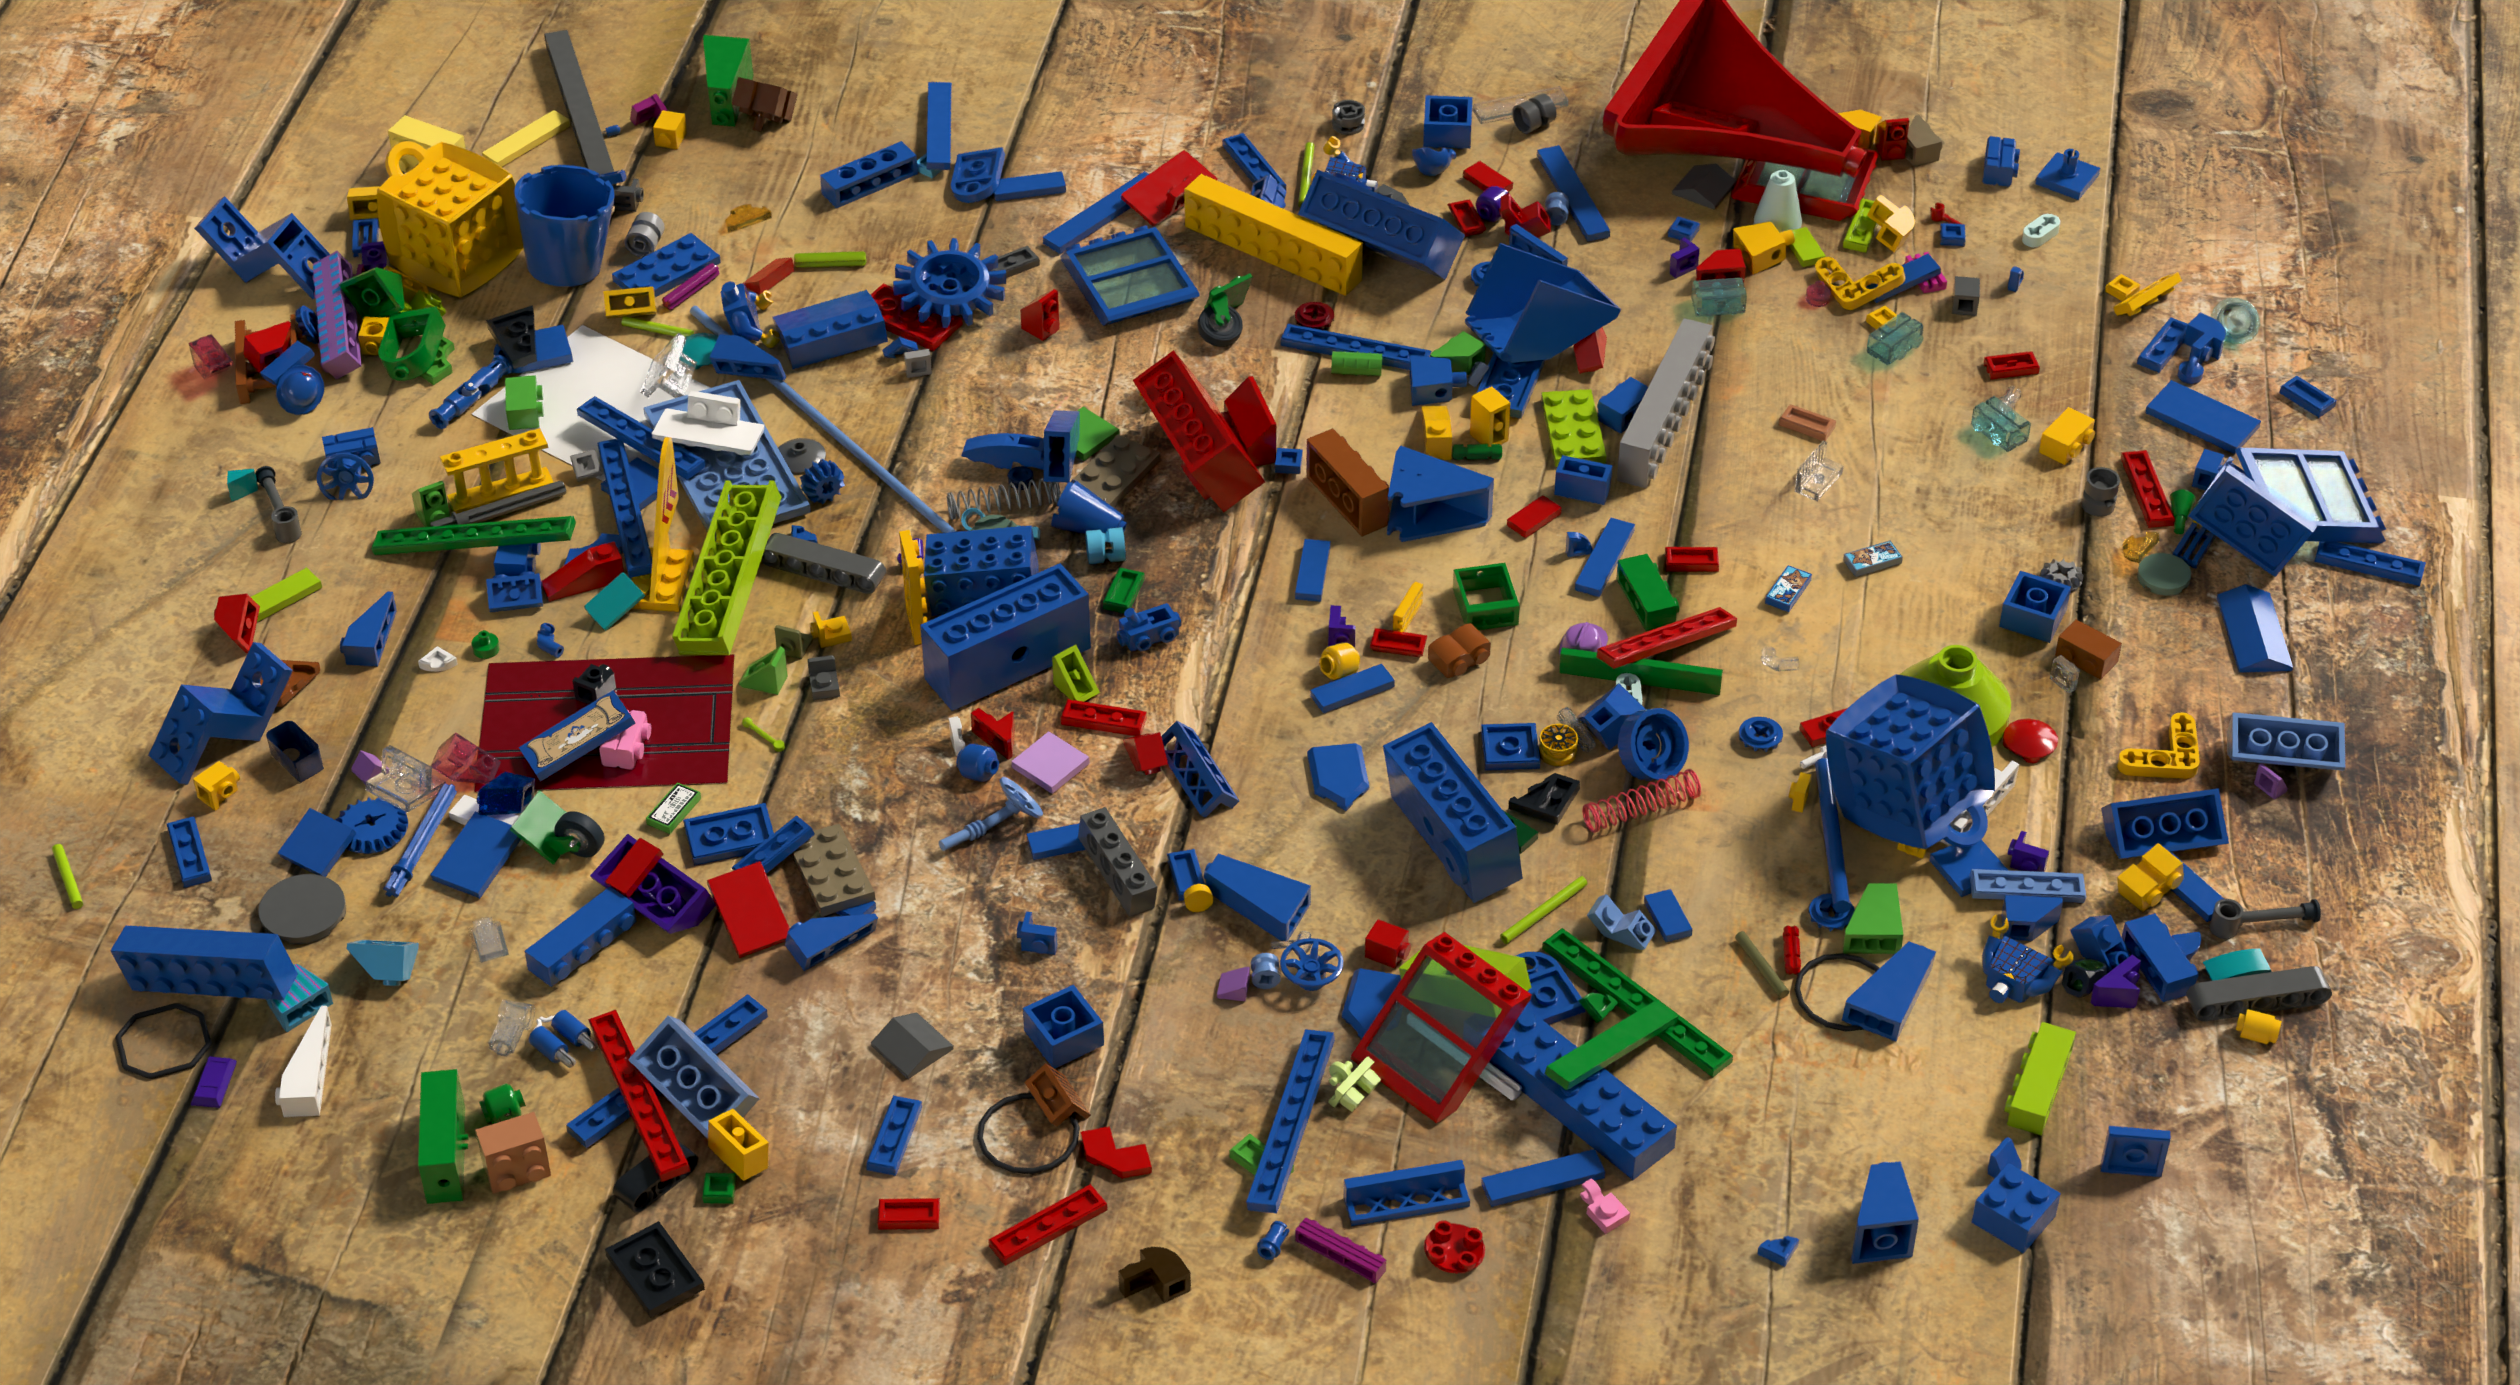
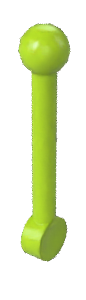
[742,717,785,752]

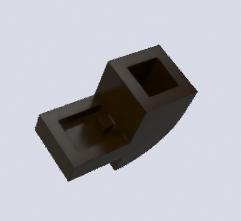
[1118,1247,1191,1303]

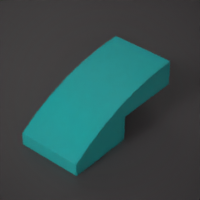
[2203,948,2272,981]

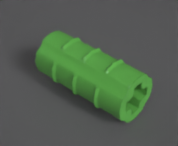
[1331,351,1382,377]

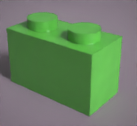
[505,375,544,430]

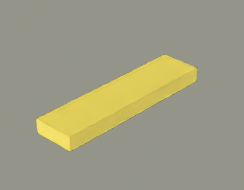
[482,110,570,167]

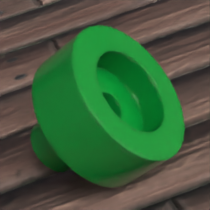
[471,630,500,659]

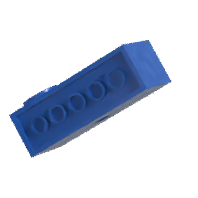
[1298,169,1465,280]
[920,563,1091,711]
[1383,722,1523,903]

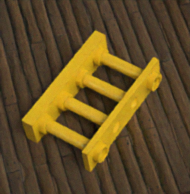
[440,428,554,514]

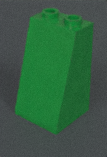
[703,35,753,127]

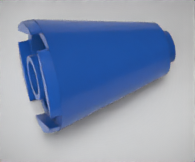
[1051,479,1127,534]

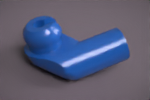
[537,623,564,658]

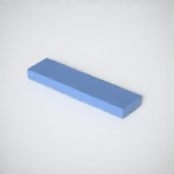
[1969,869,2086,903]

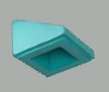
[227,469,258,501]

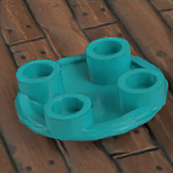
[676,333,719,370]

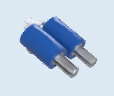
[529,1010,599,1068]

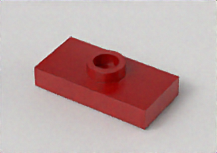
[1799,708,1847,747]

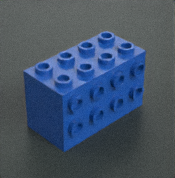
[924,525,1039,616]

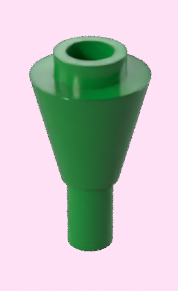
[2169,489,2196,535]

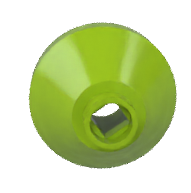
[1900,645,2011,748]

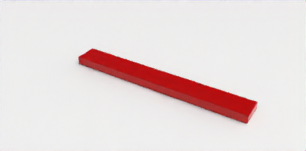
[588,1010,690,1182]

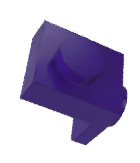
[2008,831,2049,872]

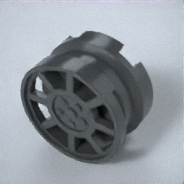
[1332,100,1365,135]

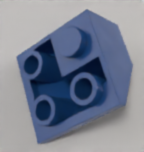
[1577,683,1645,750]

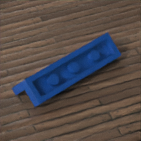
[1161,721,1239,818]
[1343,1160,1470,1226]

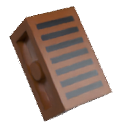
[1024,1063,1091,1127]

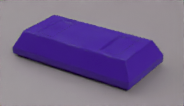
[191,1057,237,1108]

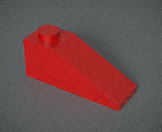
[542,542,624,602]

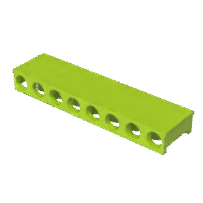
[672,480,782,656]

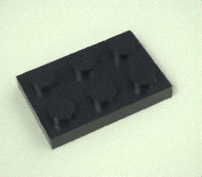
[605,1221,705,1318]

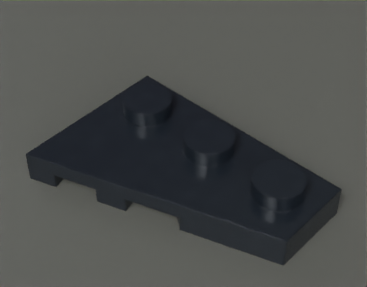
[486,305,537,369]

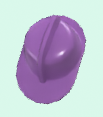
[1559,622,1608,654]

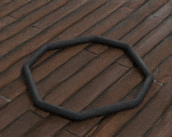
[115,1003,211,1079]

